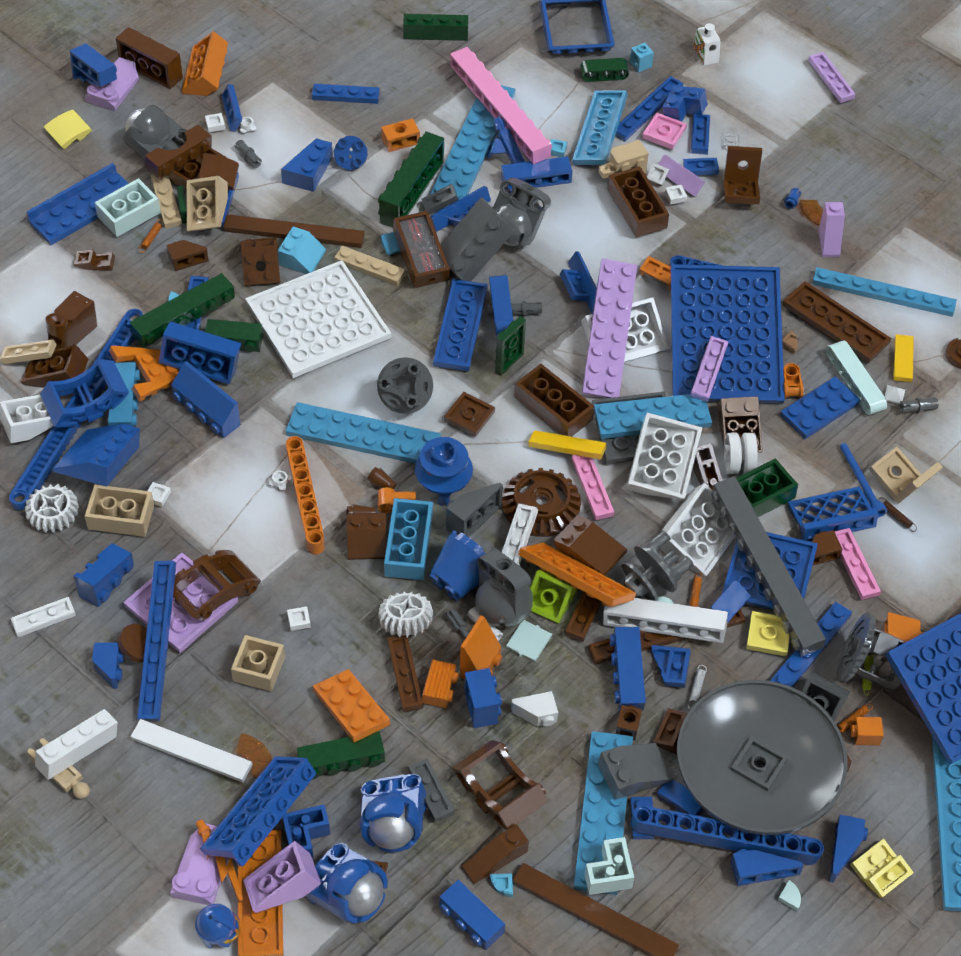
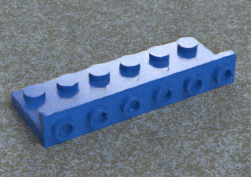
[26,163,129,246]
[200,756,316,867]

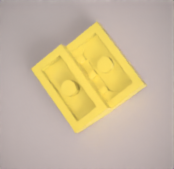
[44,110,92,150]
[850,839,914,898]

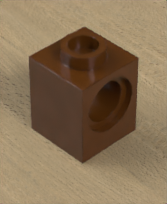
[615,705,642,741]

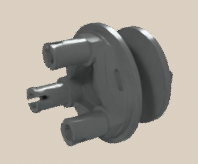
[377,357,433,414]
[622,530,694,601]

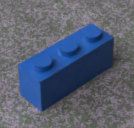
[439,879,505,950]

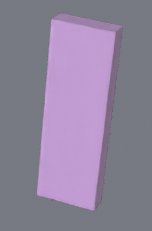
[658,154,705,196]

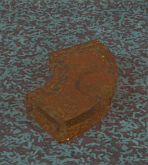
[799,200,823,226]
[236,733,272,778]

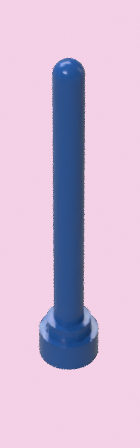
[840,443,887,518]

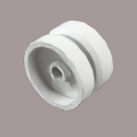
[724,433,758,474]

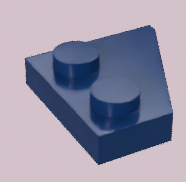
[651,645,691,688]

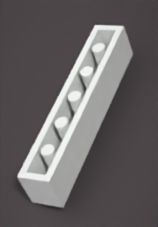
[603,598,728,643]

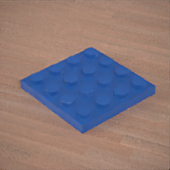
[722,532,818,611]

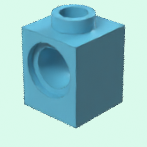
[630,43,654,73]

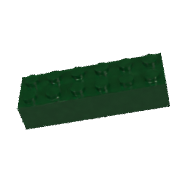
[378,131,444,228]

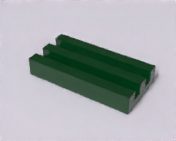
[177,186,187,224]

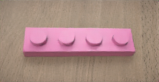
[572,455,614,521]
[835,528,881,600]

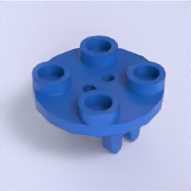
[334,136,368,170]

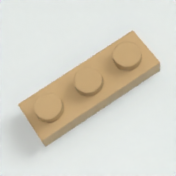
[0,340,56,364]

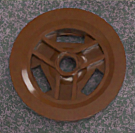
[502,468,581,537]

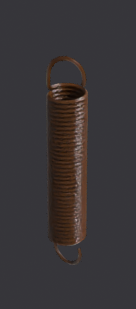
[878,497,917,532]

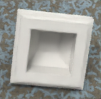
[884,385,905,404]

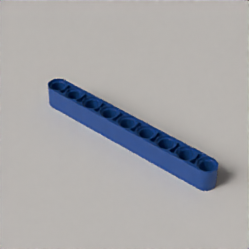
[630,806,824,865]

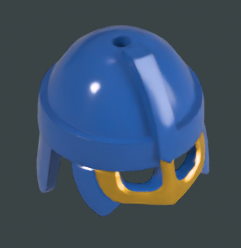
[195,904,241,948]

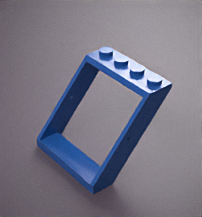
[539,0,614,54]

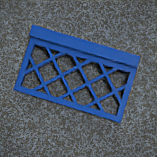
[787,486,878,541]

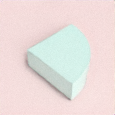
[778,880,801,911]

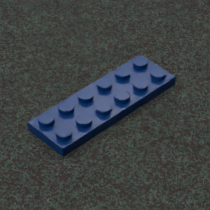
[433,279,488,371]

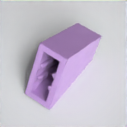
[818,202,845,257]

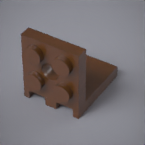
[723,146,763,205]
[241,237,280,285]

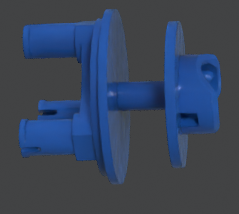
[415,437,473,506]

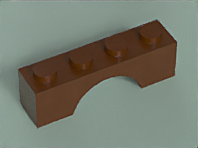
[145,125,212,179]

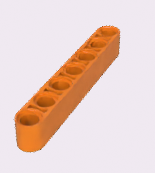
[286,436,325,555]

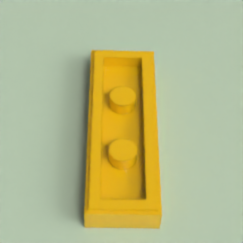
[893,334,914,383]

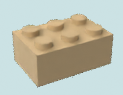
[85,484,154,537]

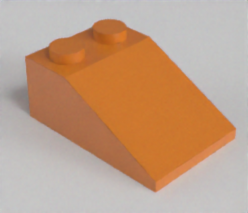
[460,615,503,680]

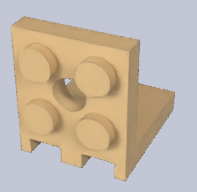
[869,447,943,504]

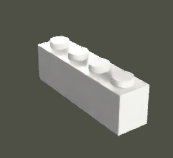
[35,709,118,780]

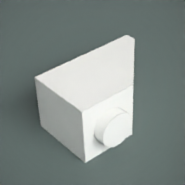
[511,691,558,727]

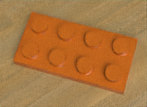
[313,669,390,742]

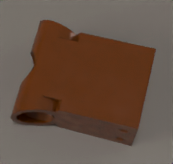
[45,291,97,349]

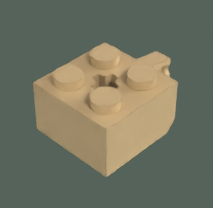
[599,140,649,178]

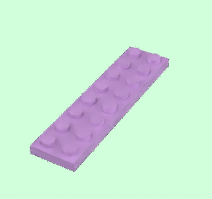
[581,258,637,399]

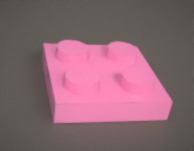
[642,113,687,150]

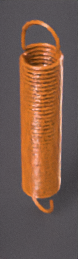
[139,219,163,253]
[689,573,702,607]
[837,704,873,733]

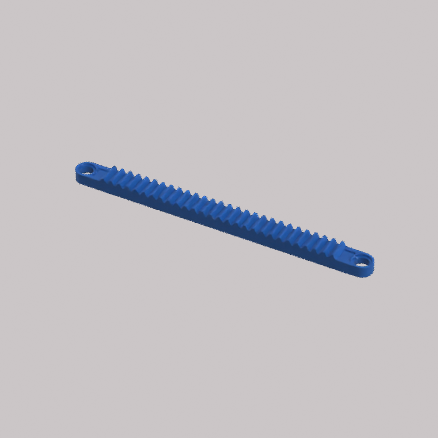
[9,308,143,510]

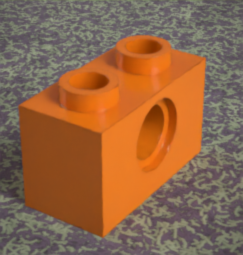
[381,118,420,152]

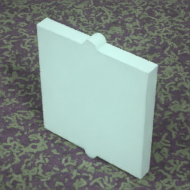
[506,620,552,662]

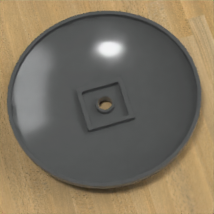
[677,680,848,835]

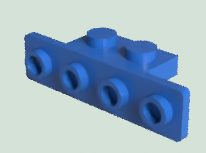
[430,186,491,231]
[560,251,597,314]

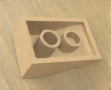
[187,176,228,232]

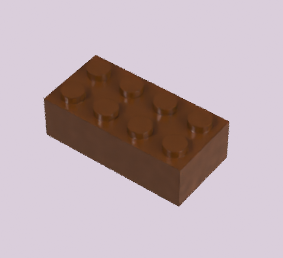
[115,27,183,90]
[607,166,669,237]
[514,364,595,437]

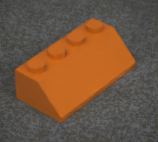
[181,31,228,96]

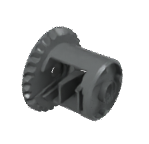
[837,612,907,691]

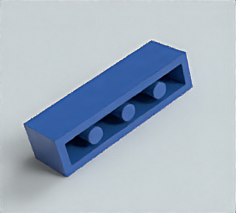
[501,156,573,191]
[610,627,646,711]

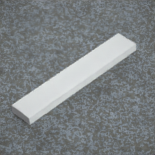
[130,719,253,783]

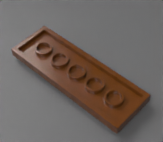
[782,281,892,363]

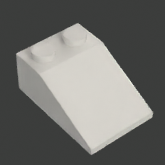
[0,395,54,443]

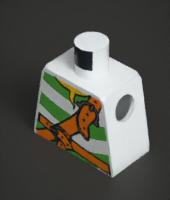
[693,23,720,66]

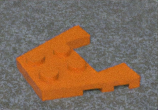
[109,346,180,401]

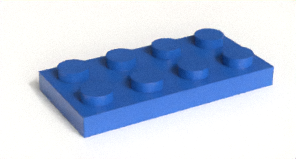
[780,376,860,439]

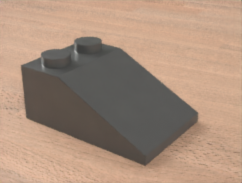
[446,482,503,537]
[598,743,673,800]

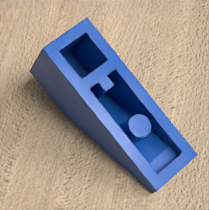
[829,815,868,883]
[730,849,803,886]

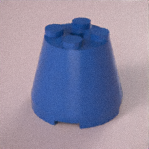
[429,530,485,602]

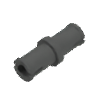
[235,140,262,168]
[899,397,939,413]

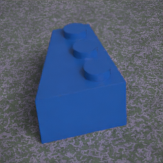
[69,43,117,87]
[281,138,333,192]
[74,543,134,607]

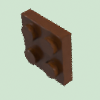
[444,391,495,437]

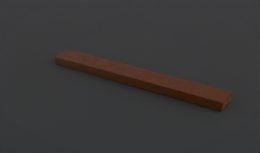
[223,214,365,248]
[588,609,746,665]
[512,863,679,956]

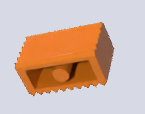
[422,660,459,708]

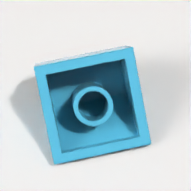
[278,227,326,274]

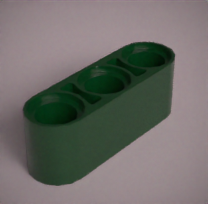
[580,58,629,82]

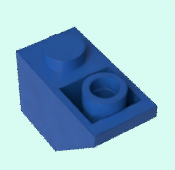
[92,643,124,689]

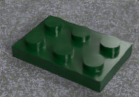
[495,316,526,376]

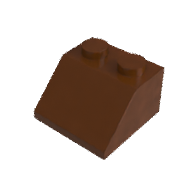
[347,513,387,560]

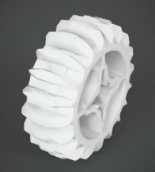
[25,484,79,533]
[378,591,433,638]

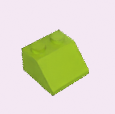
[531,569,577,623]

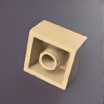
[231,635,285,692]

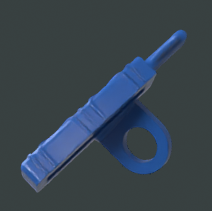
[487,117,525,164]

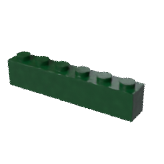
[130,273,235,347]

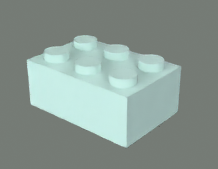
[95,178,161,237]

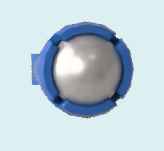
[360,774,426,852]
[306,843,388,923]

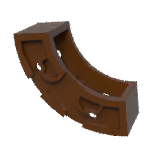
[173,550,261,621]
[452,740,548,830]

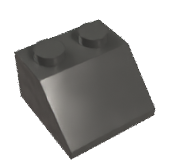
[802,673,850,722]

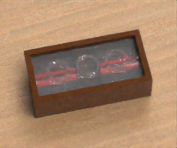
[393,211,450,288]

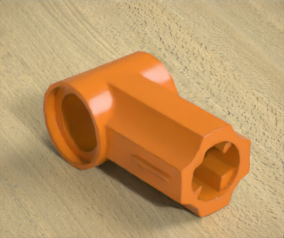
[378,487,416,513]

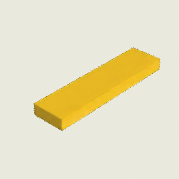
[528,430,606,459]

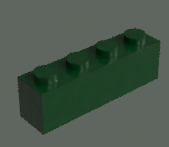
[403,14,468,41]
[297,731,385,779]

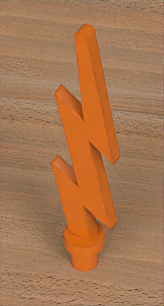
[196,819,243,903]

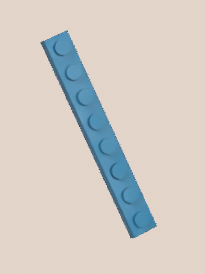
[812,267,957,317]

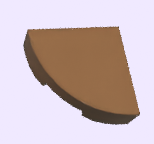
[782,331,798,354]

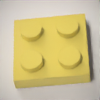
[746,611,790,656]

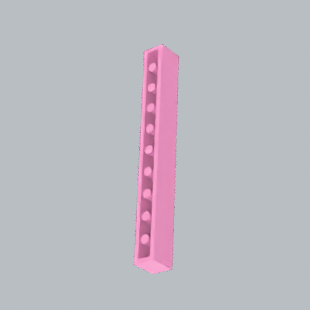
[450,47,552,164]

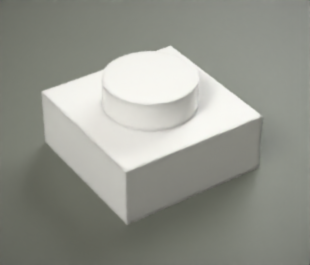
[205,113,225,132]
[647,162,669,186]
[665,184,687,205]
[148,482,171,507]
[287,606,311,631]

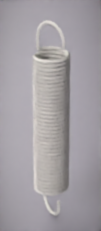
[688,665,707,709]

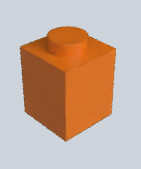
[850,717,884,746]

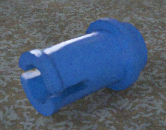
[784,188,801,209]

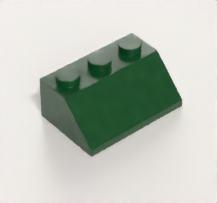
[736,458,799,517]

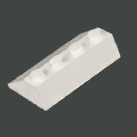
[581,298,669,362]
[626,413,702,500]
[660,483,735,577]

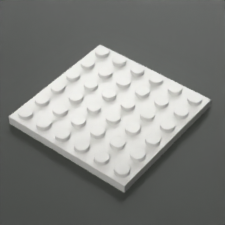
[245,260,391,378]

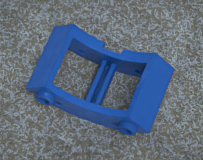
[40,359,129,427]

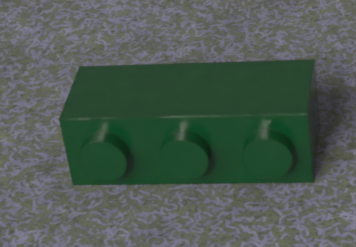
[205,319,263,352]

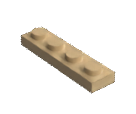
[151,174,182,229]
[334,246,405,286]

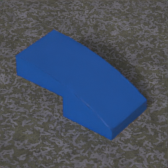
[657,780,703,816]

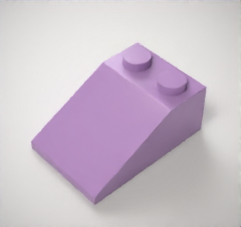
[243,841,321,913]

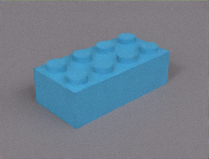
[384,498,433,580]

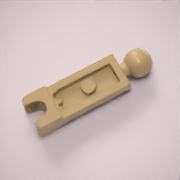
[27,738,90,799]

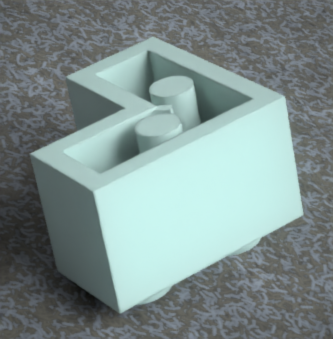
[585,837,634,895]

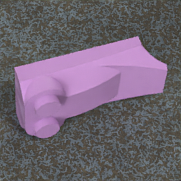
[85,57,139,111]
[170,823,229,905]

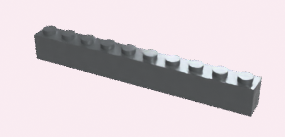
[711,476,826,657]

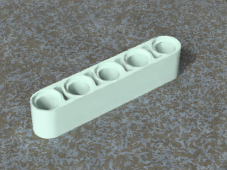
[826,340,887,415]

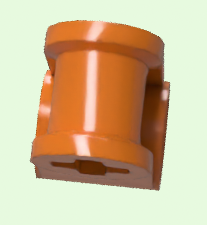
[783,363,804,398]

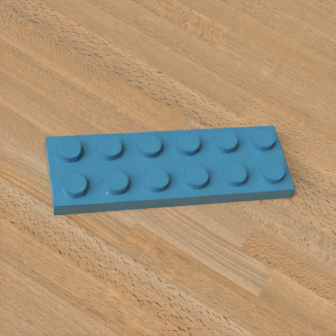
[572,90,628,165]
[594,394,712,439]

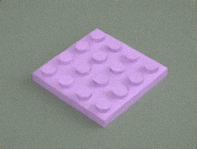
[123,553,238,653]

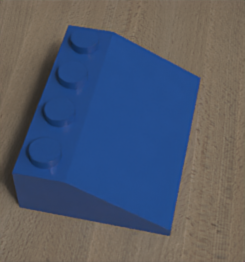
[53,424,140,487]

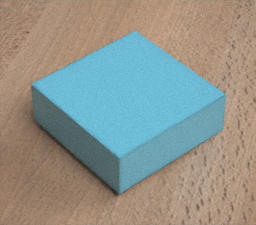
[550,139,568,157]

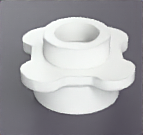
[239,117,256,133]
[269,470,292,490]

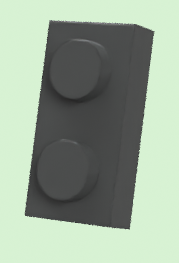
[421,184,459,214]

